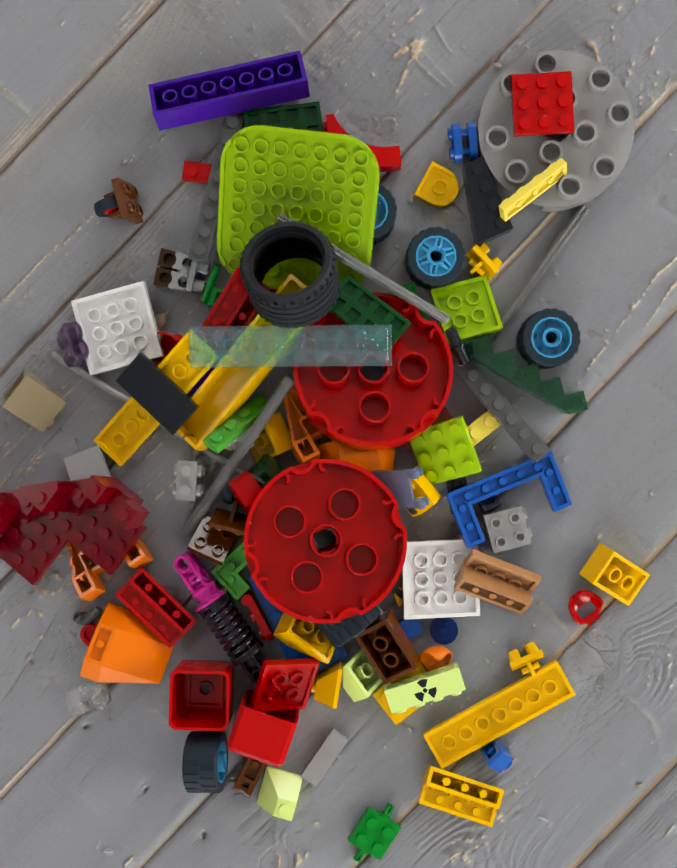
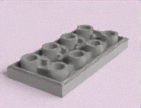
[63,445,111,481]

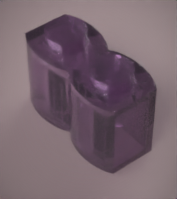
[57,322,89,368]

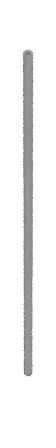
[50,351,335,536]

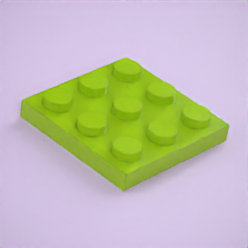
[430,275,503,344]
[410,416,482,485]

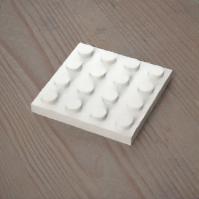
[71,281,164,375]
[402,539,480,620]

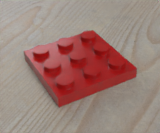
[510,71,575,137]
[250,658,320,712]

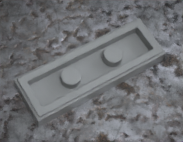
[301,727,349,787]

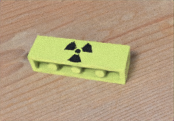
[384,662,466,714]

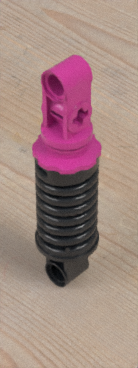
[174,551,266,685]

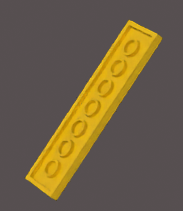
[93,329,221,467]
[423,659,576,769]

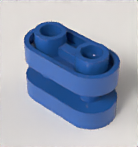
[447,122,478,163]

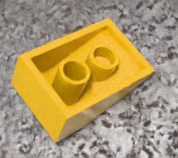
[579,542,650,606]
[273,612,335,664]

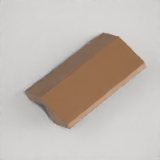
[454,549,541,614]

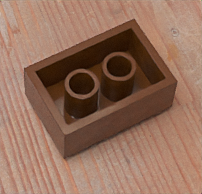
[355,610,421,684]

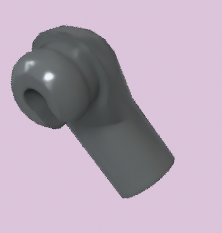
[73,606,103,625]

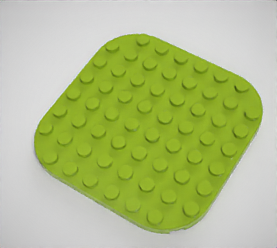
[217,125,380,289]

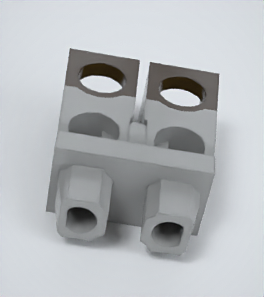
[153,248,210,294]

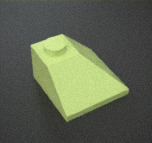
[343,648,383,702]
[256,765,303,821]

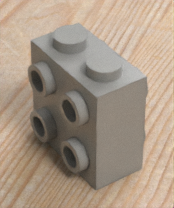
[173,459,206,501]
[481,505,533,554]

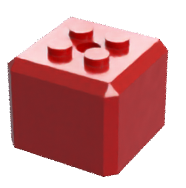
[169,660,235,731]
[227,690,300,767]

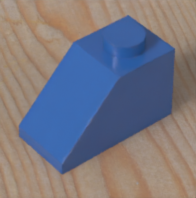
[481,739,514,773]

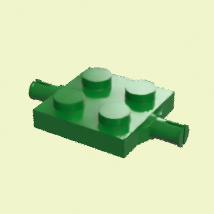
[348,803,401,863]

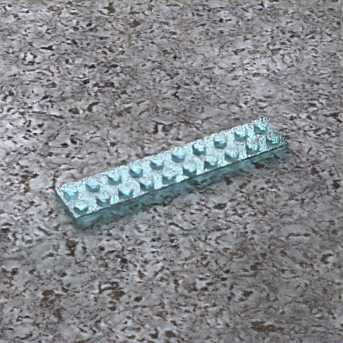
[189,324,392,367]

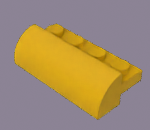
[418,765,504,827]

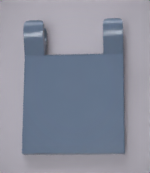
[372,467,429,509]

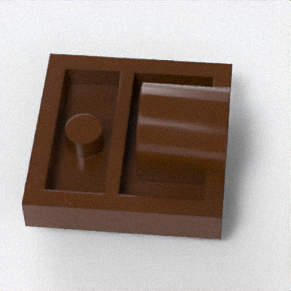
[187,515,237,566]

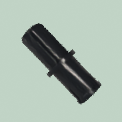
[445,327,471,365]

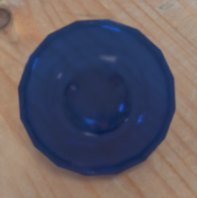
[430,617,458,645]

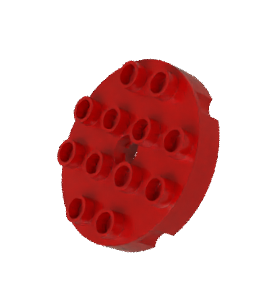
[294,292,453,451]
[244,459,407,624]

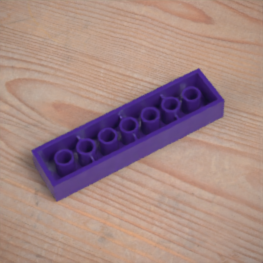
[148,51,310,131]

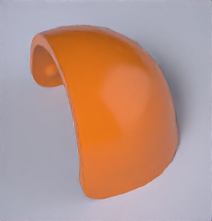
[419,645,453,671]

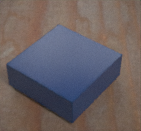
[398,619,424,639]

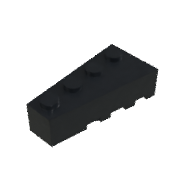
[462,157,513,246]

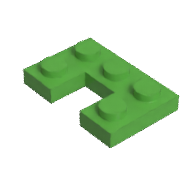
[211,541,251,601]

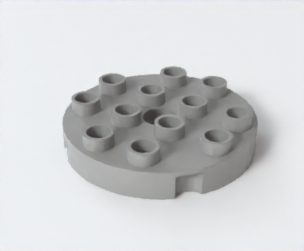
[476,50,635,212]

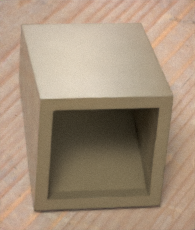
[2,368,66,432]

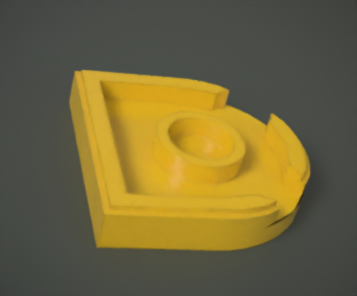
[414,161,459,208]

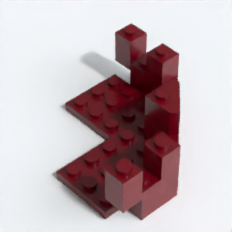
[0,475,150,585]

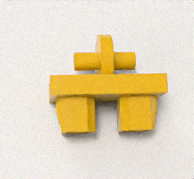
[466,243,502,281]
[508,642,544,677]

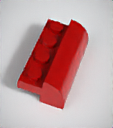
[197,267,271,353]
[115,567,197,648]

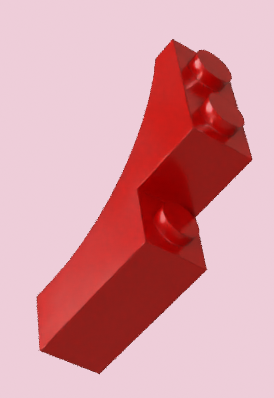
[323,114,402,173]

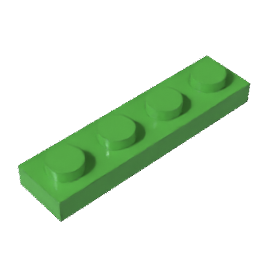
[203,394,270,454]

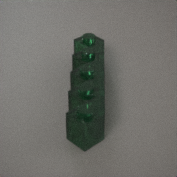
[466,335,588,414]

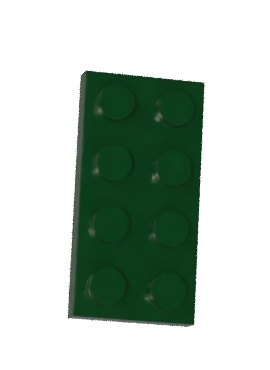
[243,101,323,132]
[330,275,411,354]

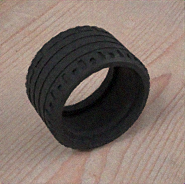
[239,221,341,329]

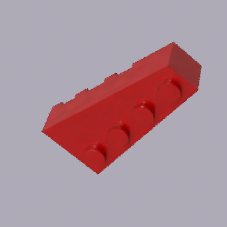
[227,470,262,516]

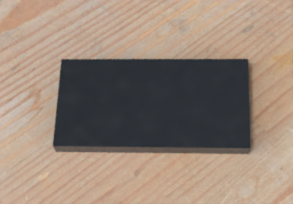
[116,352,199,435]

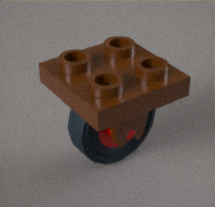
[94,177,144,224]

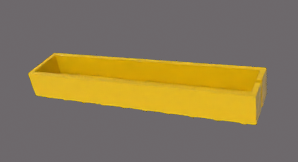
[177,273,308,451]

